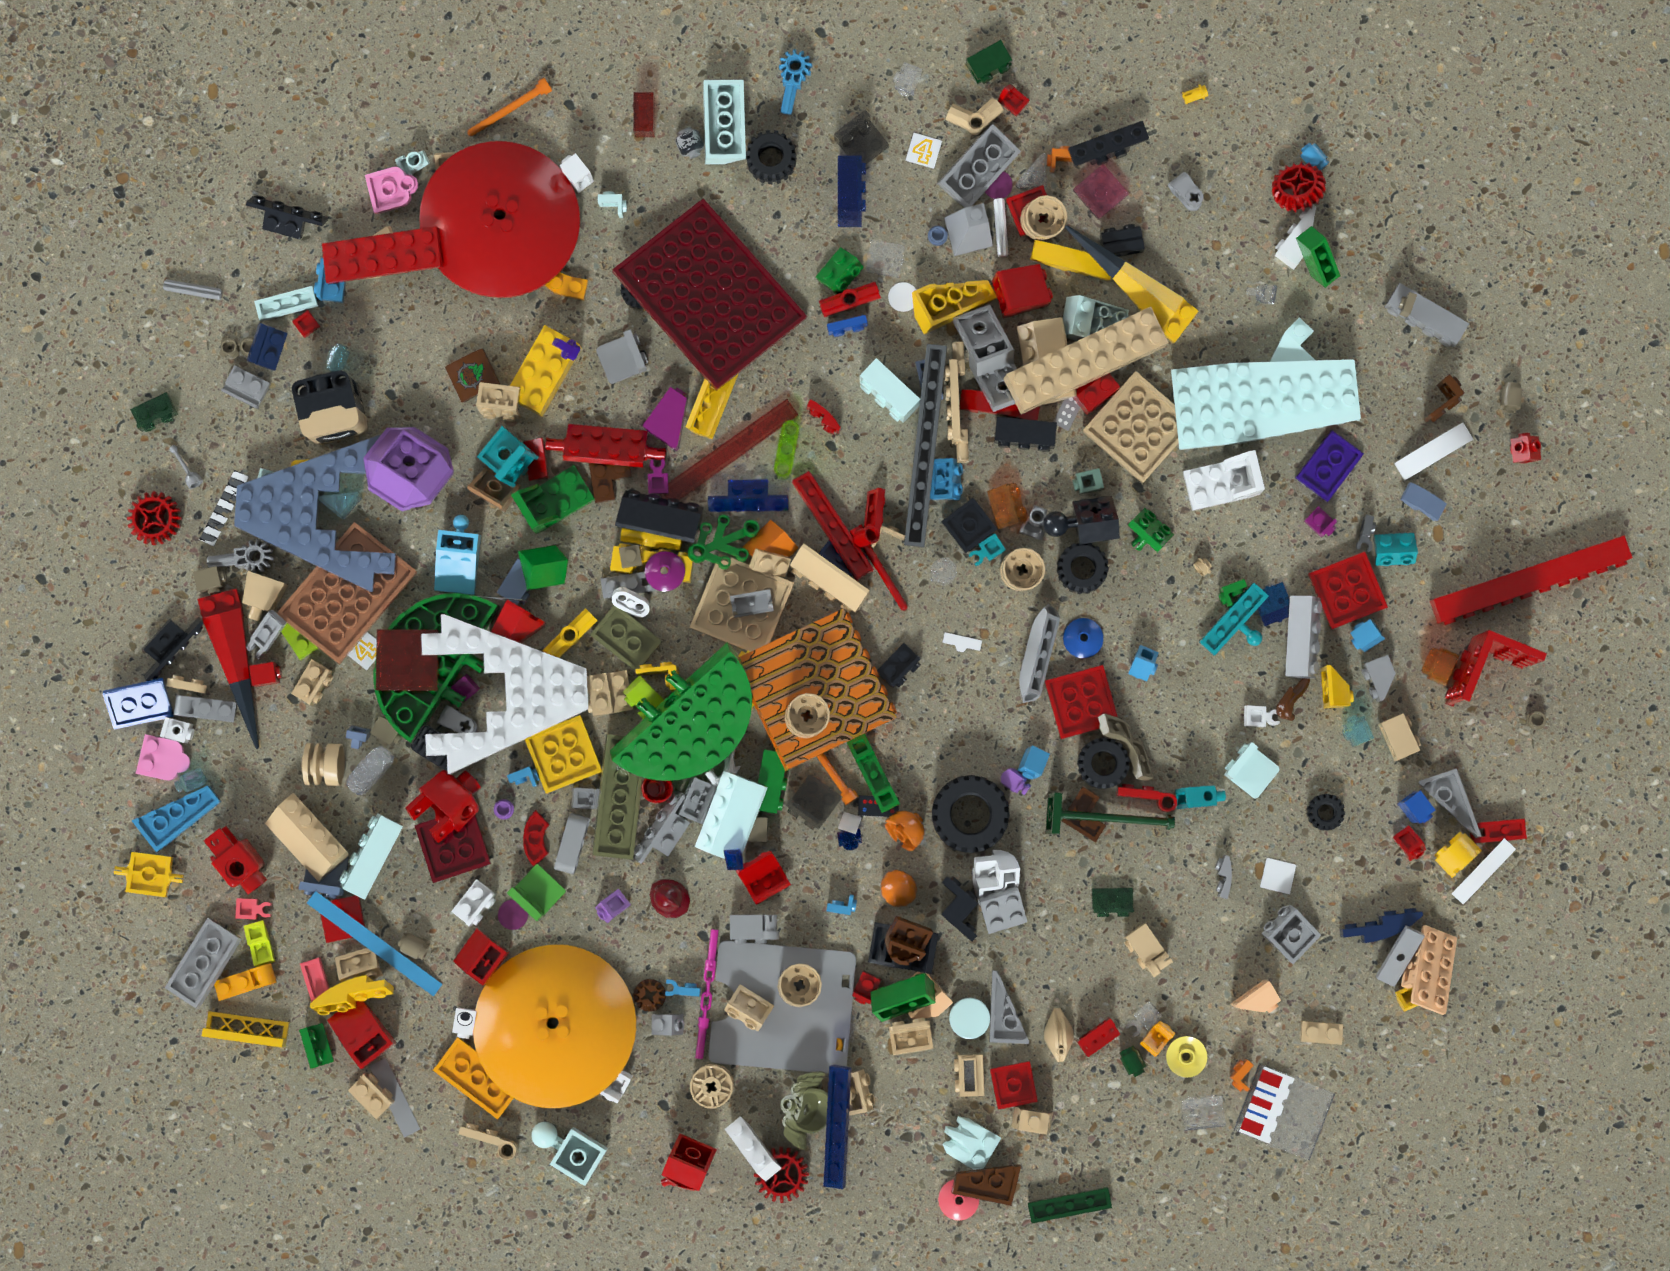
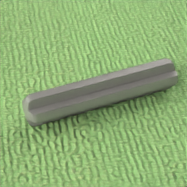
[163,279,222,300]

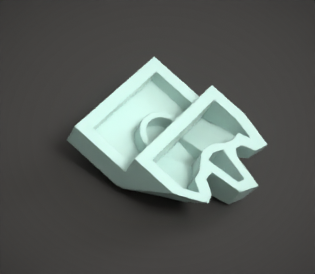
[943,1116,1001,1170]

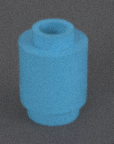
[1300,143,1329,170]

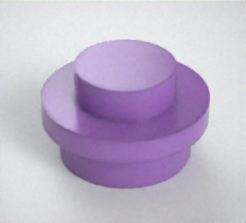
[494,799,514,820]

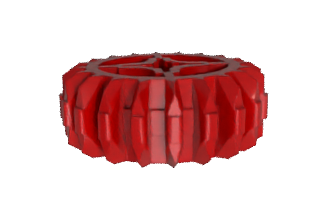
[1272,161,1326,213]
[126,491,182,546]
[754,1146,809,1203]

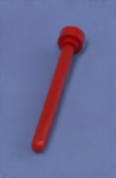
[849,524,908,611]

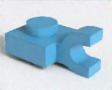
[665,979,701,997]

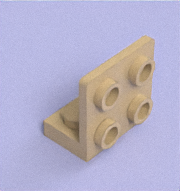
[476,382,521,422]

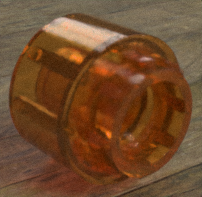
[1421,647,1460,687]

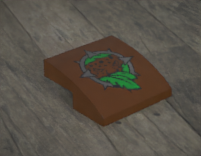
[445,348,500,402]

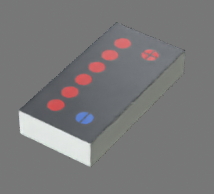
[858,795,899,817]

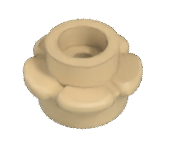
[1193,558,1212,576]

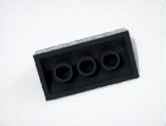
[615,490,704,543]

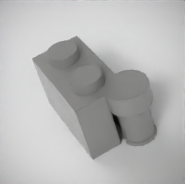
[730,915,779,944]

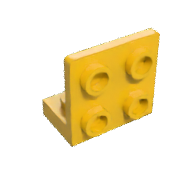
[635,662,679,692]

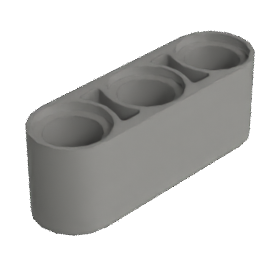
[554,813,590,875]

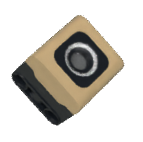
[291,370,368,445]

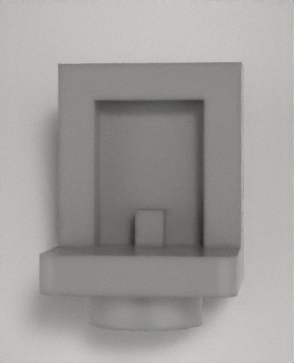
[652,1014,684,1035]

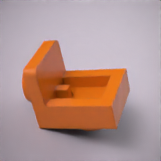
[1047,146,1072,173]
[1230,1059,1254,1092]

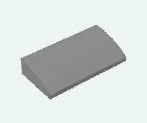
[937,124,1021,208]

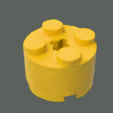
[1434,832,1482,878]

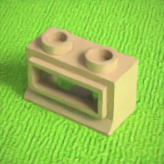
[954,1054,985,1097]

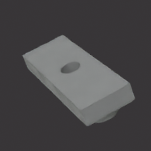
[1376,925,1425,987]

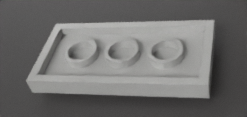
[165,918,242,1009]

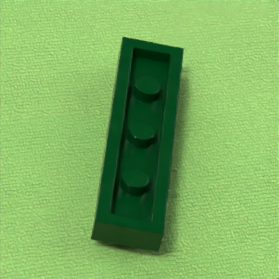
[1027,1187,1112,1224]

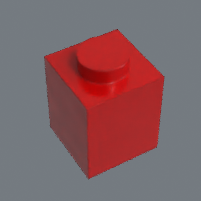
[249,662,282,687]

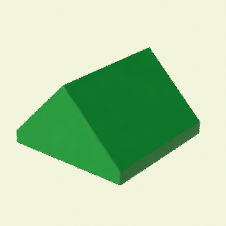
[518,545,568,591]

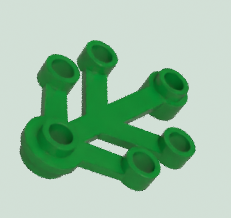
[688,514,759,570]

